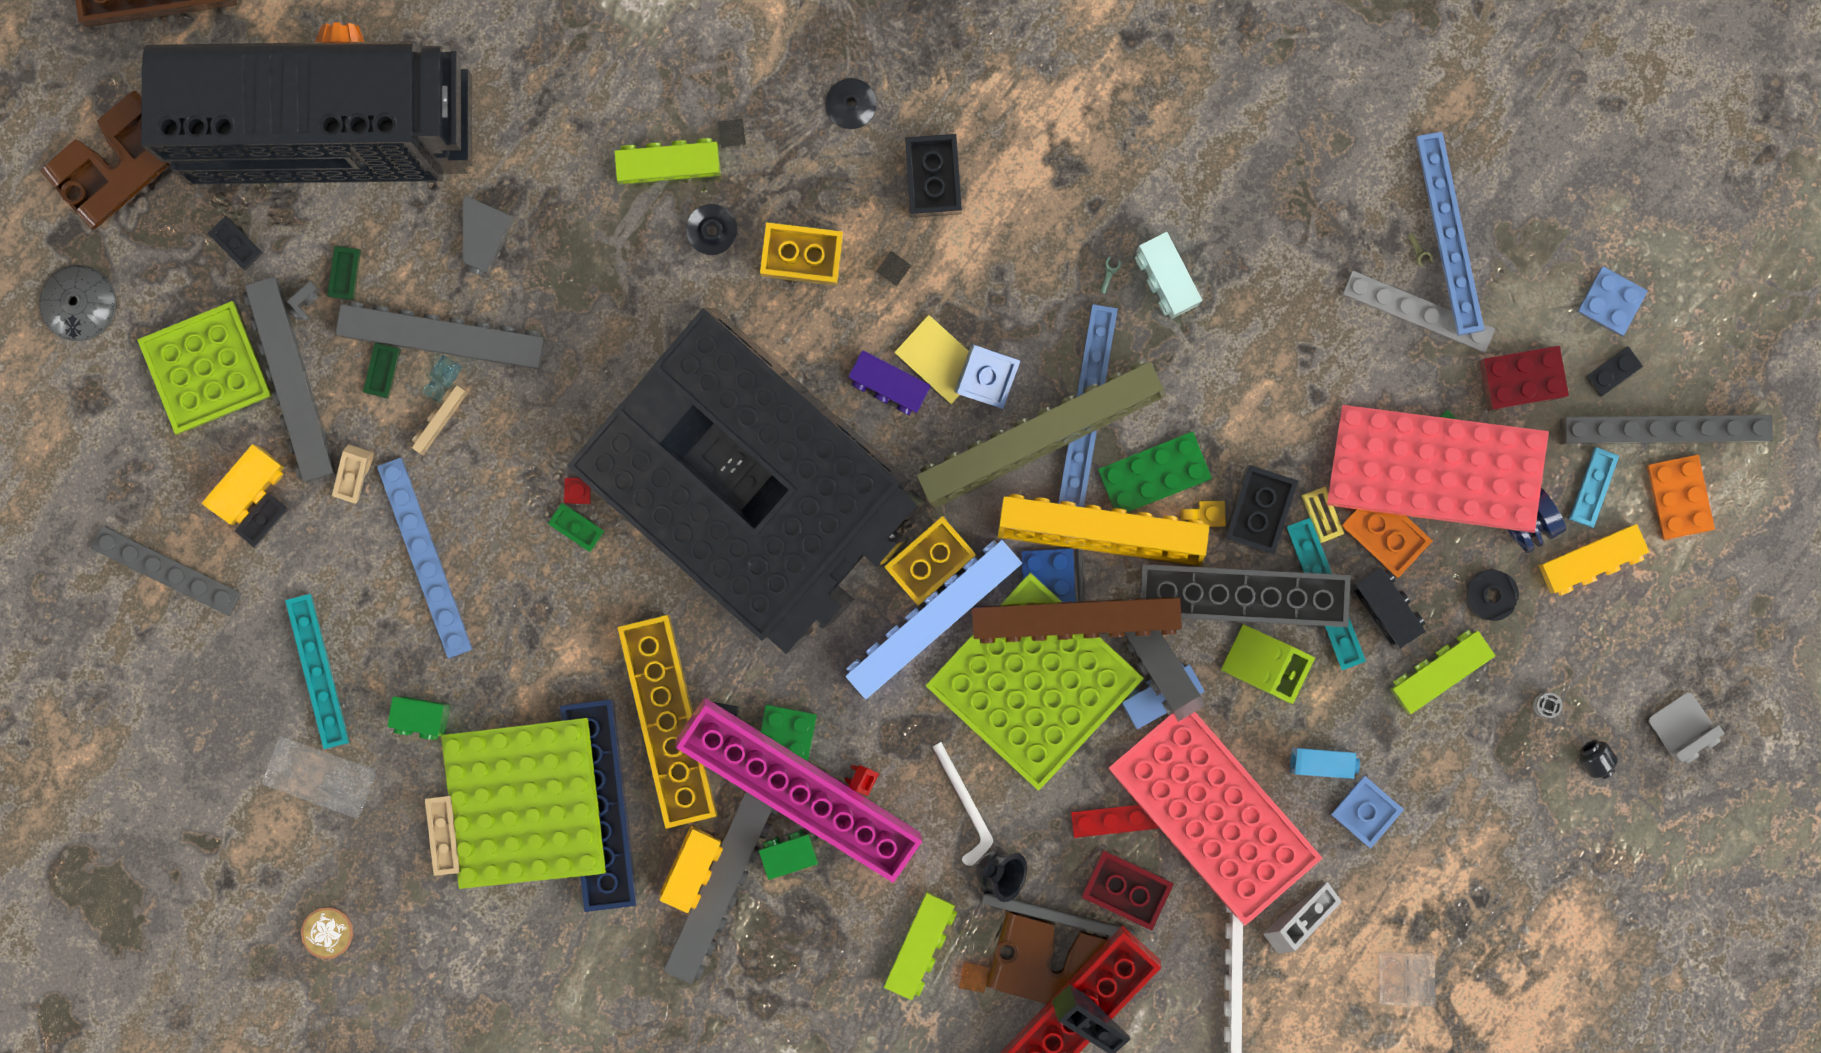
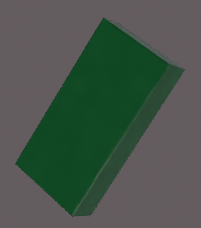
[327,246,361,301]
[363,343,401,399]

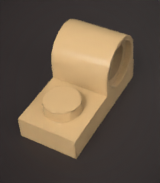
[332,444,374,504]

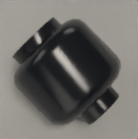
[1579,740,1618,779]

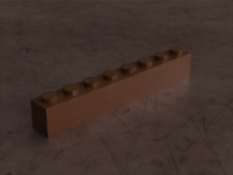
[972,596,1182,643]

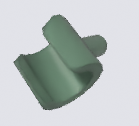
[1100,257,1121,294]

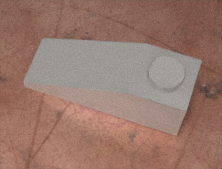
[1263,882,1342,954]

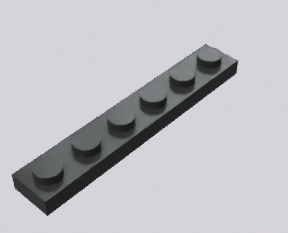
[91,526,242,616]

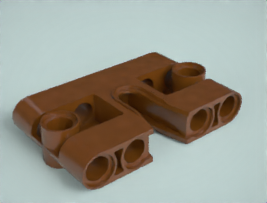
[41,90,171,230]
[986,911,1109,1004]

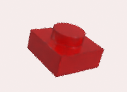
[564,478,591,504]

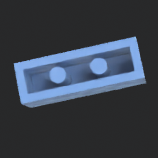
[1122,662,1205,729]

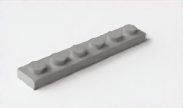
[1342,271,1495,353]

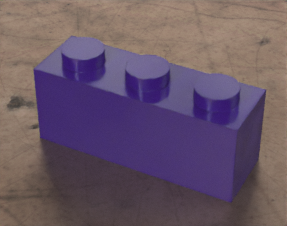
[848,350,931,416]

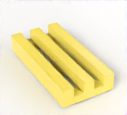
[1301,486,1344,543]

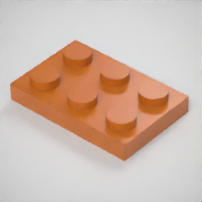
[1647,454,1715,540]
[1341,509,1433,578]

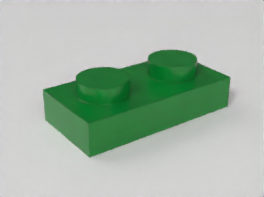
[548,503,605,553]

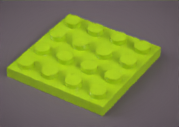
[137,301,272,435]

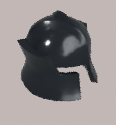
[975,847,1027,902]

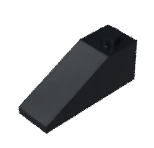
[1052,985,1131,1053]

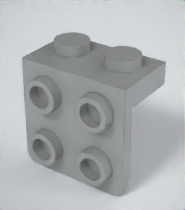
[1648,692,1725,764]

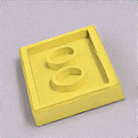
[894,315,969,404]

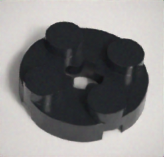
[1466,569,1519,621]

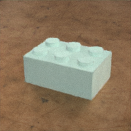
[1135,232,1202,319]

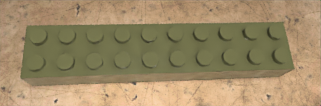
[917,361,1166,509]

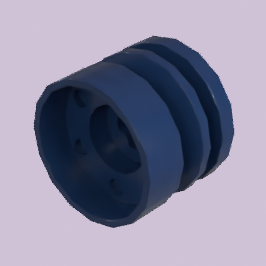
[1507,487,1566,553]

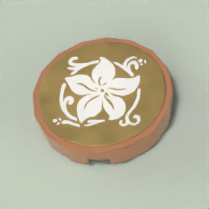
[301,907,354,959]

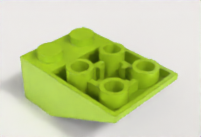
[1221,624,1315,704]

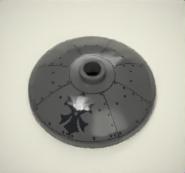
[39,265,117,341]

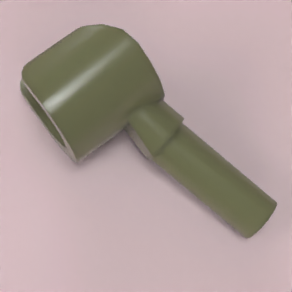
[1408,233,1433,267]

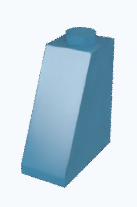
[1290,747,1360,779]

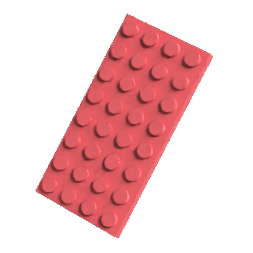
[1327,405,1549,533]
[1108,712,1323,926]

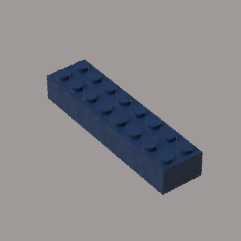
[560,699,638,912]

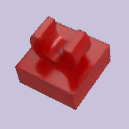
[844,764,879,796]

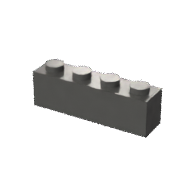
[1124,630,1205,722]

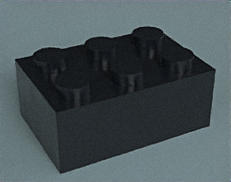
[905,134,962,218]
[1223,465,1298,555]
[1350,567,1426,649]

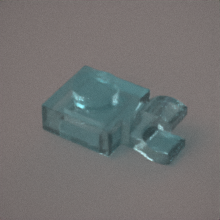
[423,354,462,403]

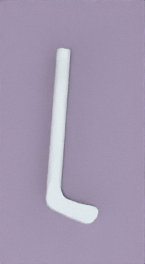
[932,742,993,866]

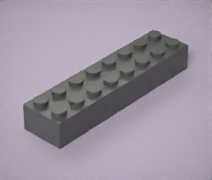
[1141,564,1351,627]

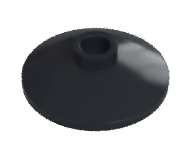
[826,78,877,129]
[686,204,737,255]

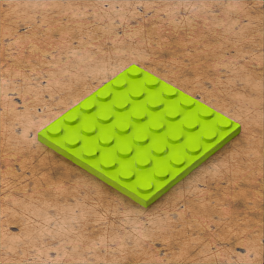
[926,572,1144,791]
[441,718,606,889]

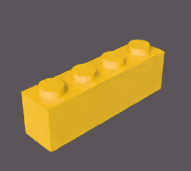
[1538,524,1649,596]

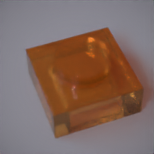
[959,962,989,993]

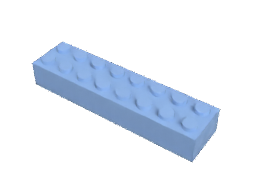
[845,540,1022,700]

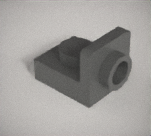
[287,281,321,322]

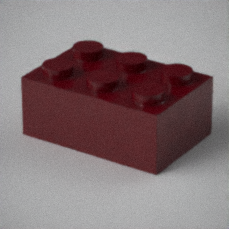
[1479,346,1569,411]
[1080,849,1174,931]

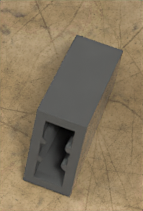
[463,196,515,276]

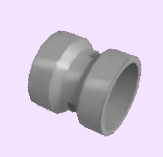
[1532,692,1563,718]

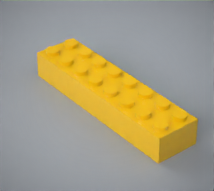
[997,494,1210,566]
[617,615,718,829]

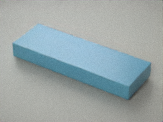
[1568,447,1619,528]

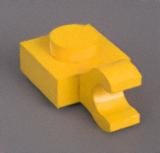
[1180,501,1226,527]

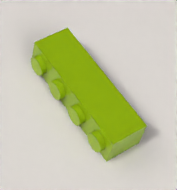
[615,138,721,185]
[1390,629,1495,714]
[884,891,957,1000]

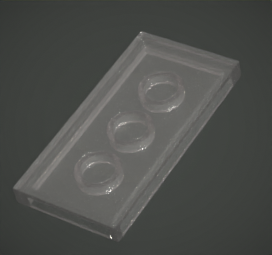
[262,736,377,819]

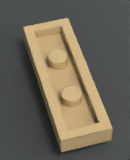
[412,385,468,455]
[425,796,460,876]

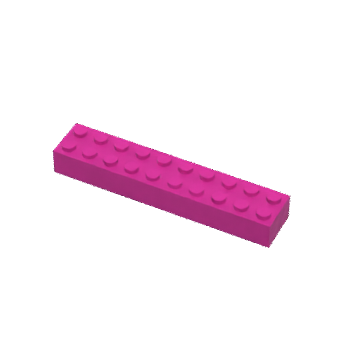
[676,697,922,883]

